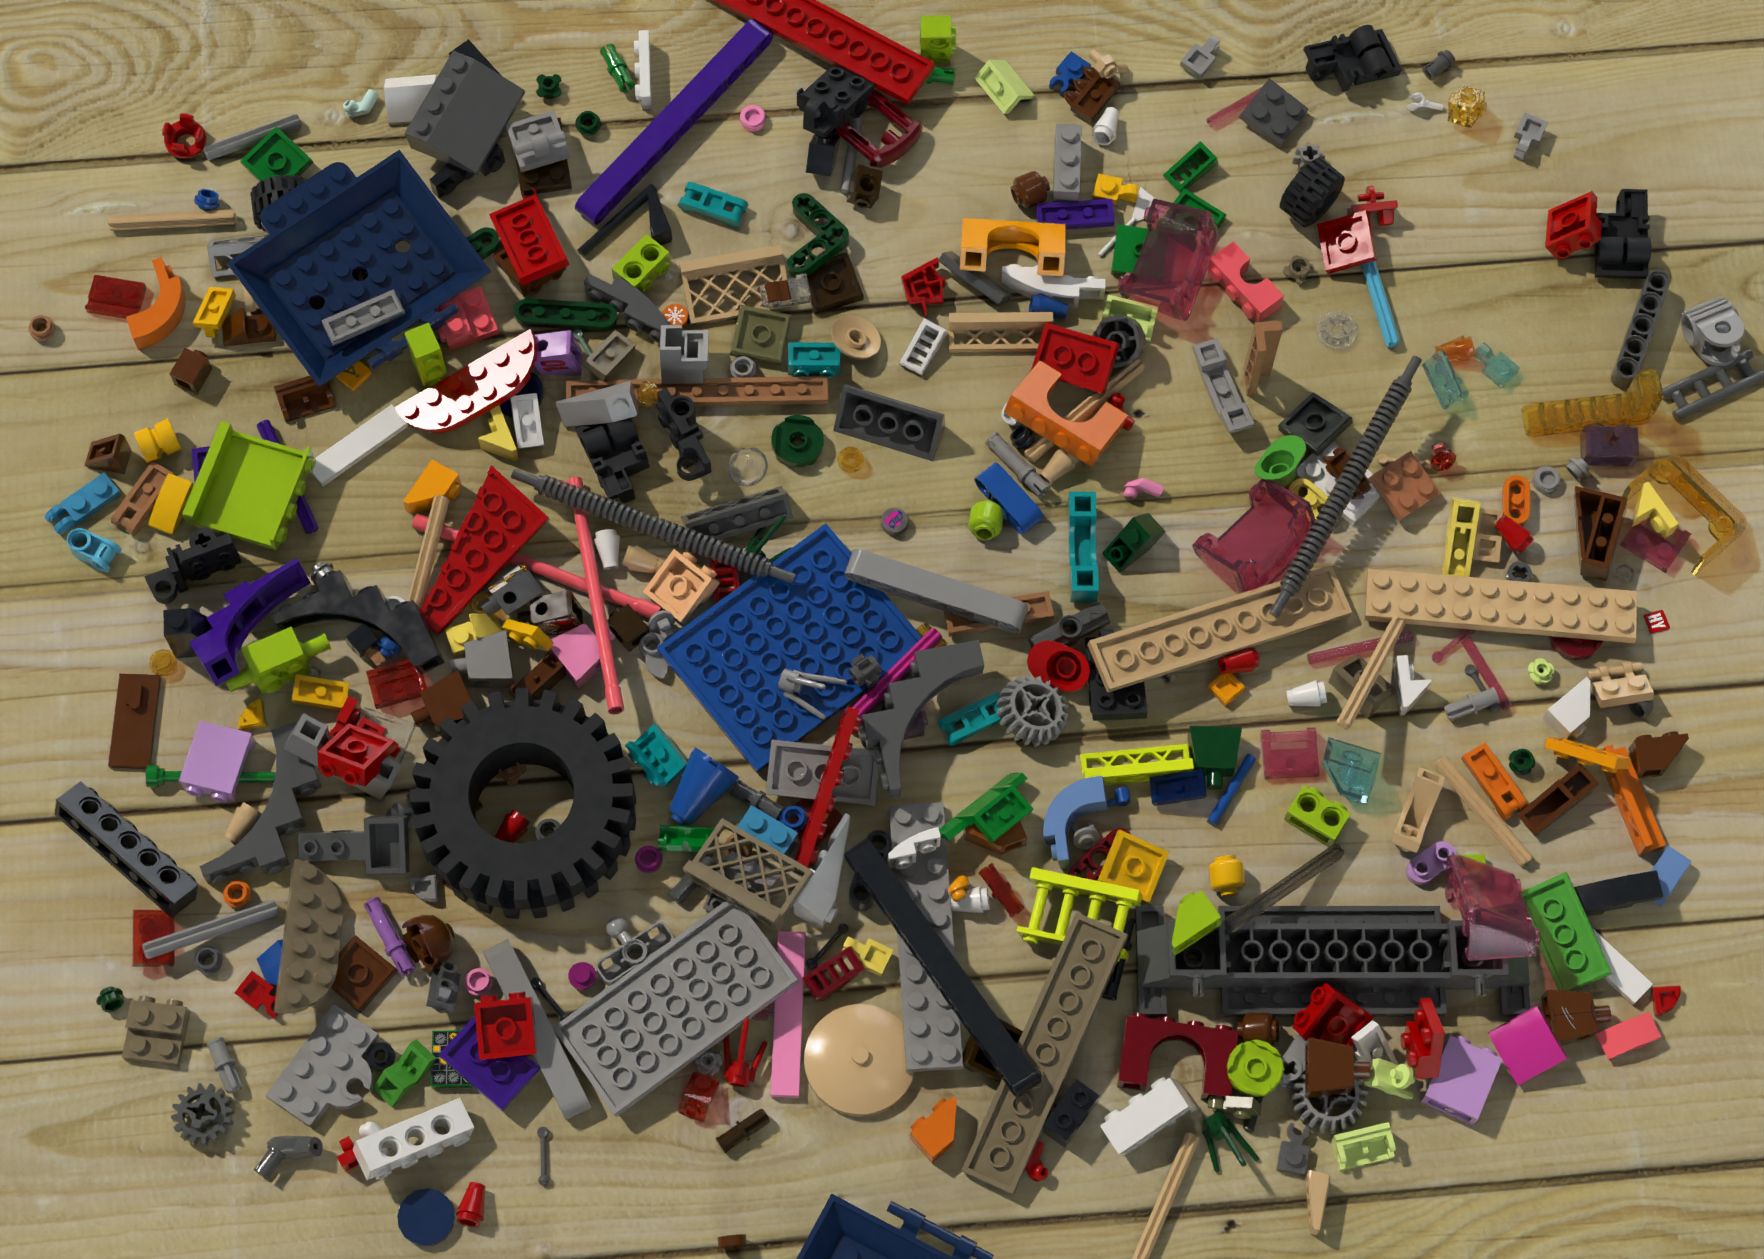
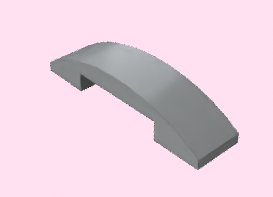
[1193,338,1255,434]

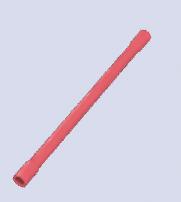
[567,477,624,715]
[412,513,662,619]

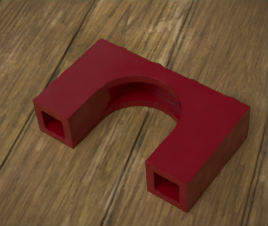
[1117,1013,1239,1100]

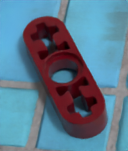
[1068,828,1131,881]

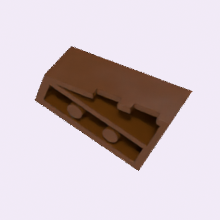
[1574,486,1628,581]

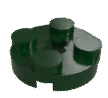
[771,415,824,467]

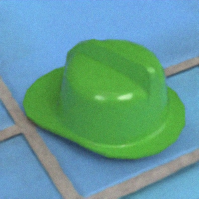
[1254,435,1306,492]

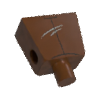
[1541,989,1611,1046]

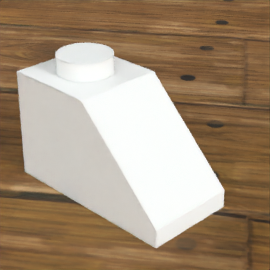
[1543,677,1591,739]

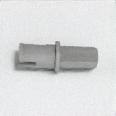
[1444,687,1500,721]
[207,1037,242,1093]

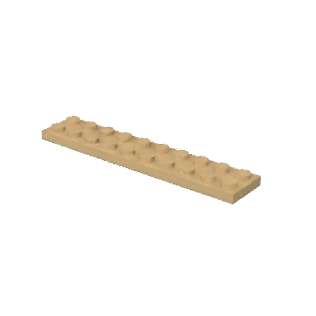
[1087,565,1352,693]
[1365,569,1637,643]

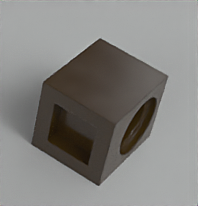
[847,164,883,209]
[607,604,649,652]

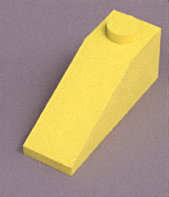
[1442,497,1481,577]

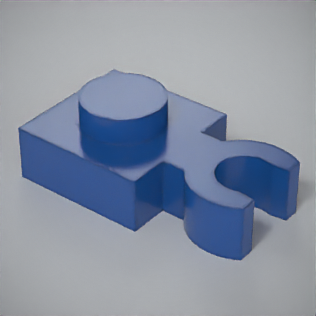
[1049,51,1091,97]

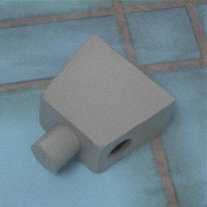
[450,630,515,688]

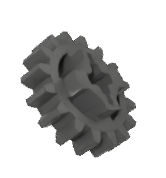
[171,1083,235,1146]

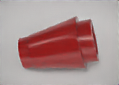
[1494,515,1534,554]
[1218,647,1260,674]
[495,809,530,843]
[456,1182,486,1227]

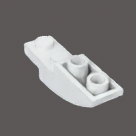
[1001,264,1106,308]

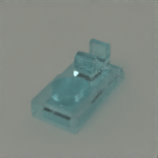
[1422,351,1469,409]

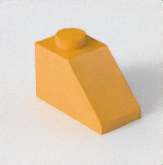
[403,460,462,514]

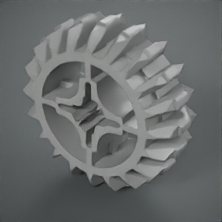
[996,675,1069,747]
[1291,1071,1368,1134]

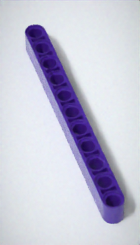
[575,19,773,225]

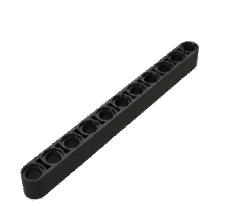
[843,838,1041,1098]

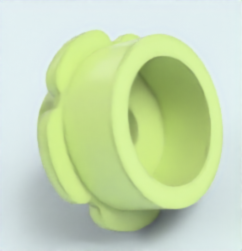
[1528,658,1554,684]

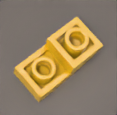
[148,473,194,536]

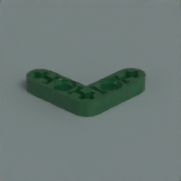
[787,193,849,279]

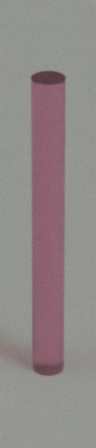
[1307,631,1413,664]

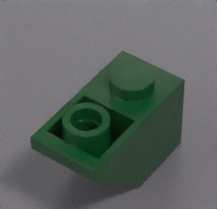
[1102,513,1166,572]

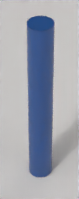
[1207,754,1256,826]

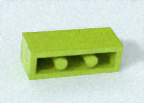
[404,323,448,390]

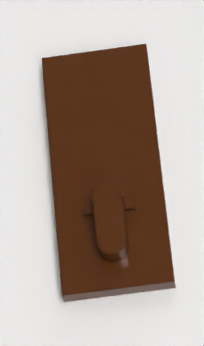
[108,673,161,769]

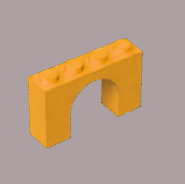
[960,218,1065,276]

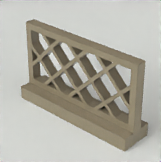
[683,818,814,932]

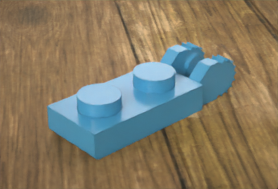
[45,472,121,534]

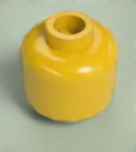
[1208,855,1246,897]

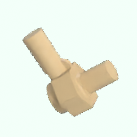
[1089,49,1128,79]

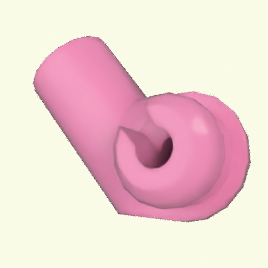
[1123,478,1164,501]

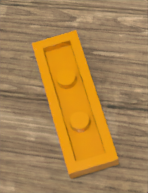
[1544,737,1631,773]

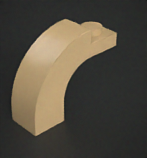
[1390,767,1445,853]

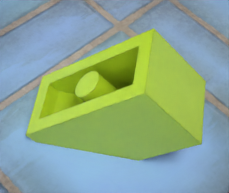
[1171,890,1221,955]

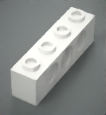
[353,1098,474,1180]

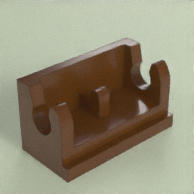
[274,376,336,422]
[508,652,566,700]

